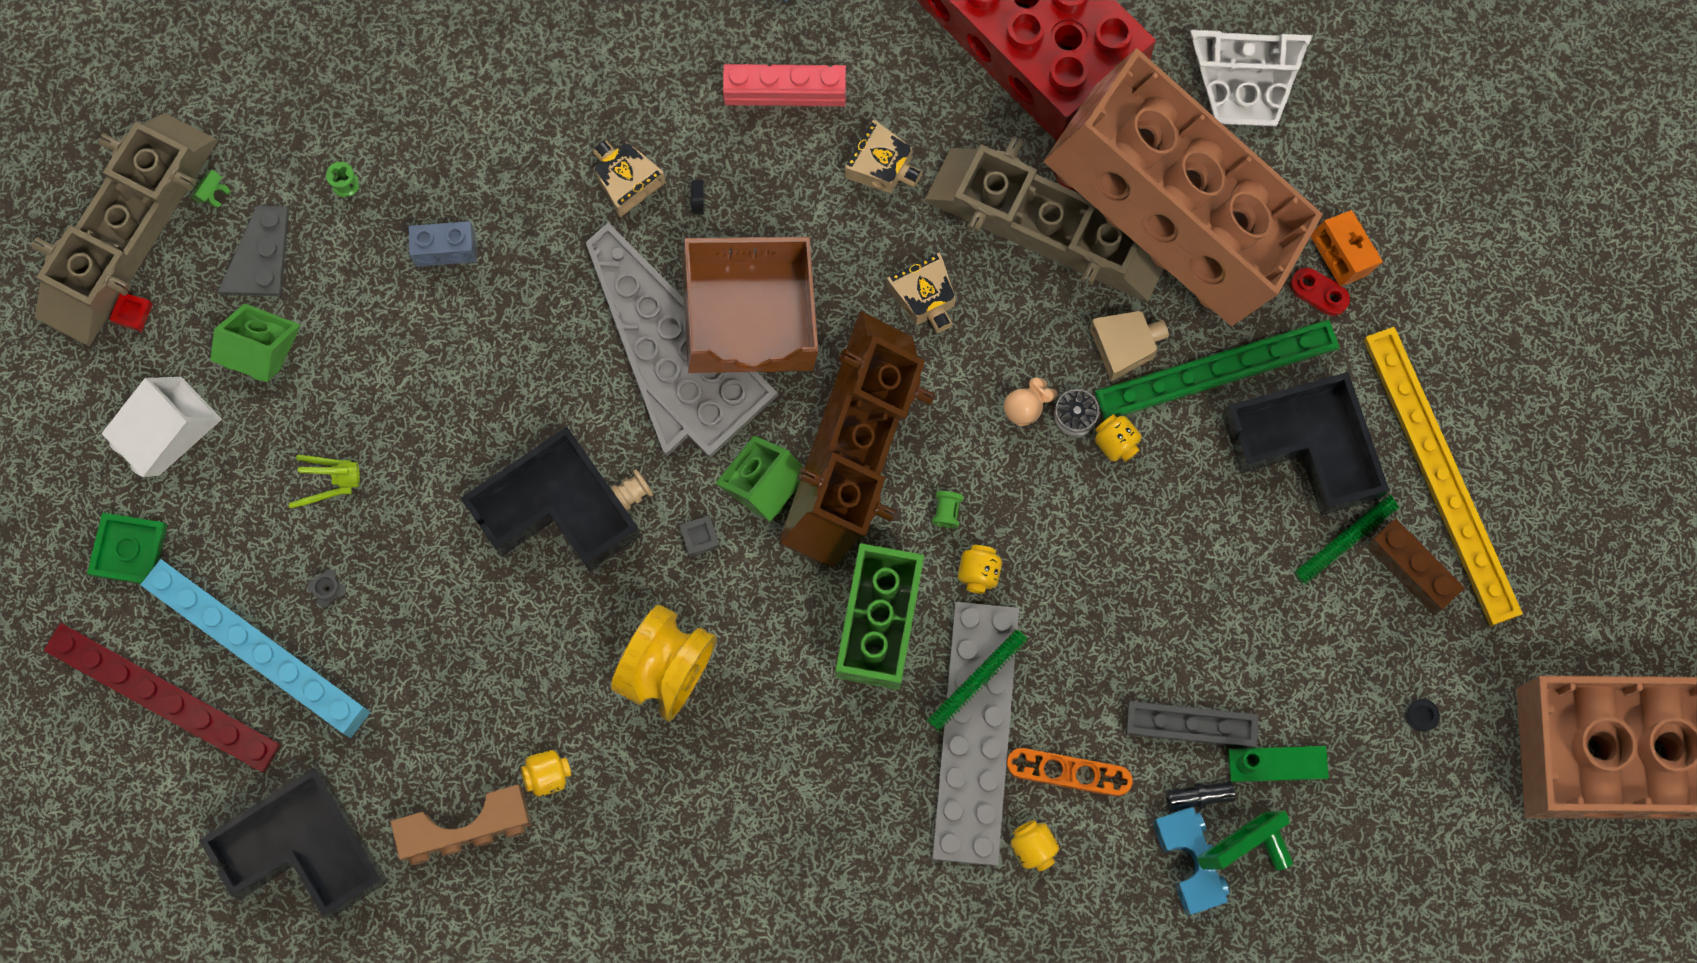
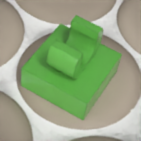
[189,170,230,208]

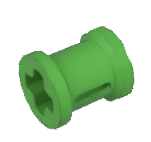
[326,162,359,197]
[932,491,964,529]

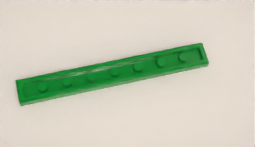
[1094,319,1340,421]

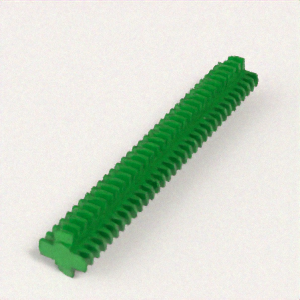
[1294,494,1400,585]
[926,629,1029,732]

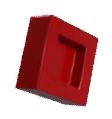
[109,294,153,332]

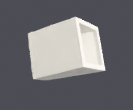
[102,377,222,477]

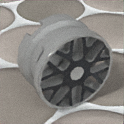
[1054,389,1099,437]

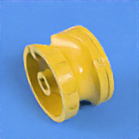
[611,604,717,722]

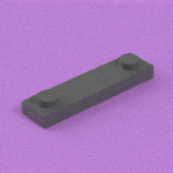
[1125,701,1259,748]

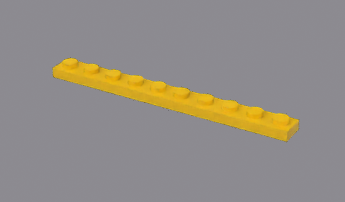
[1363,327,1523,627]

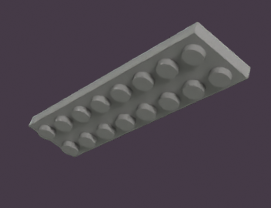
[932,602,1019,866]

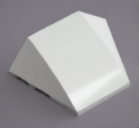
[1190,30,1313,126]

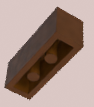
[1366,519,1465,616]

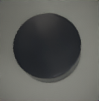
[1405,699,1440,732]

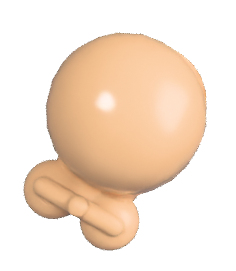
[1004,377,1058,426]

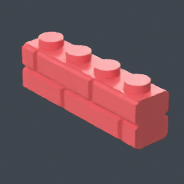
[723,64,846,106]

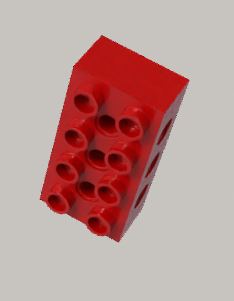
[916,0,1156,142]

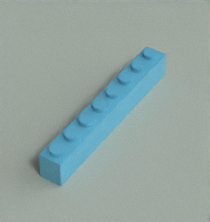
[141,559,370,738]

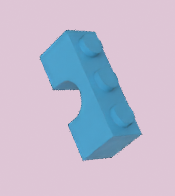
[1152,807,1230,916]

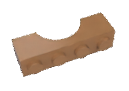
[390,784,532,865]

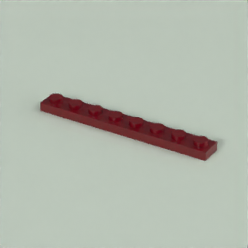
[43,623,281,774]

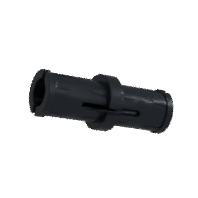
[1166,781,1235,811]

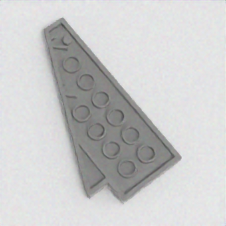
[585,223,778,459]

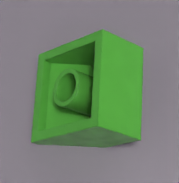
[210,303,301,382]
[715,435,803,522]

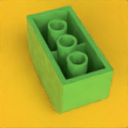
[836,543,924,690]

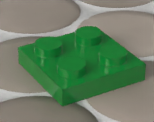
[87,512,168,585]

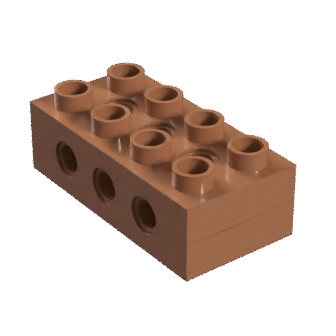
[1043,48,1323,327]
[1517,676,1697,820]

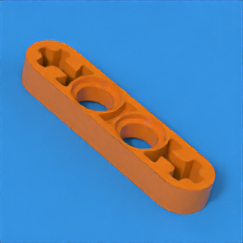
[1006,748,1133,796]

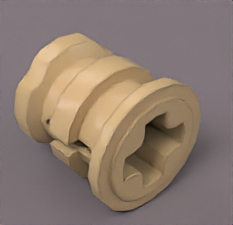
[611,469,653,511]

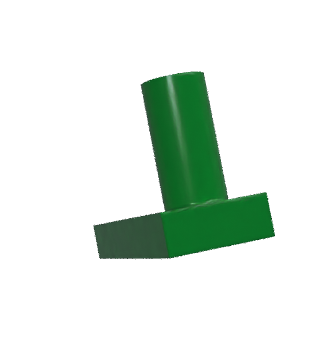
[1227,746,1329,783]
[1197,811,1294,871]

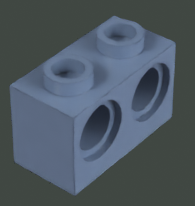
[409,221,477,267]

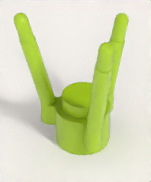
[288,455,360,508]

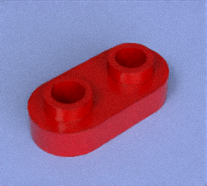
[1290,268,1350,316]

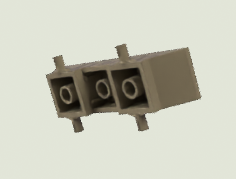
[32,113,218,347]
[925,137,1163,303]

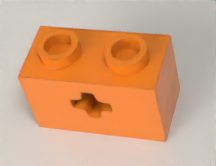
[1310,210,1383,287]

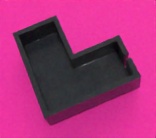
[1222,372,1389,516]
[461,427,641,572]
[199,768,388,919]

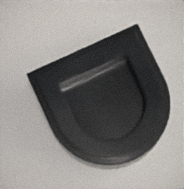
[691,180,705,215]

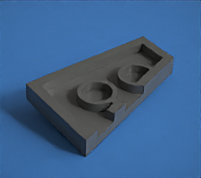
[218,206,289,297]

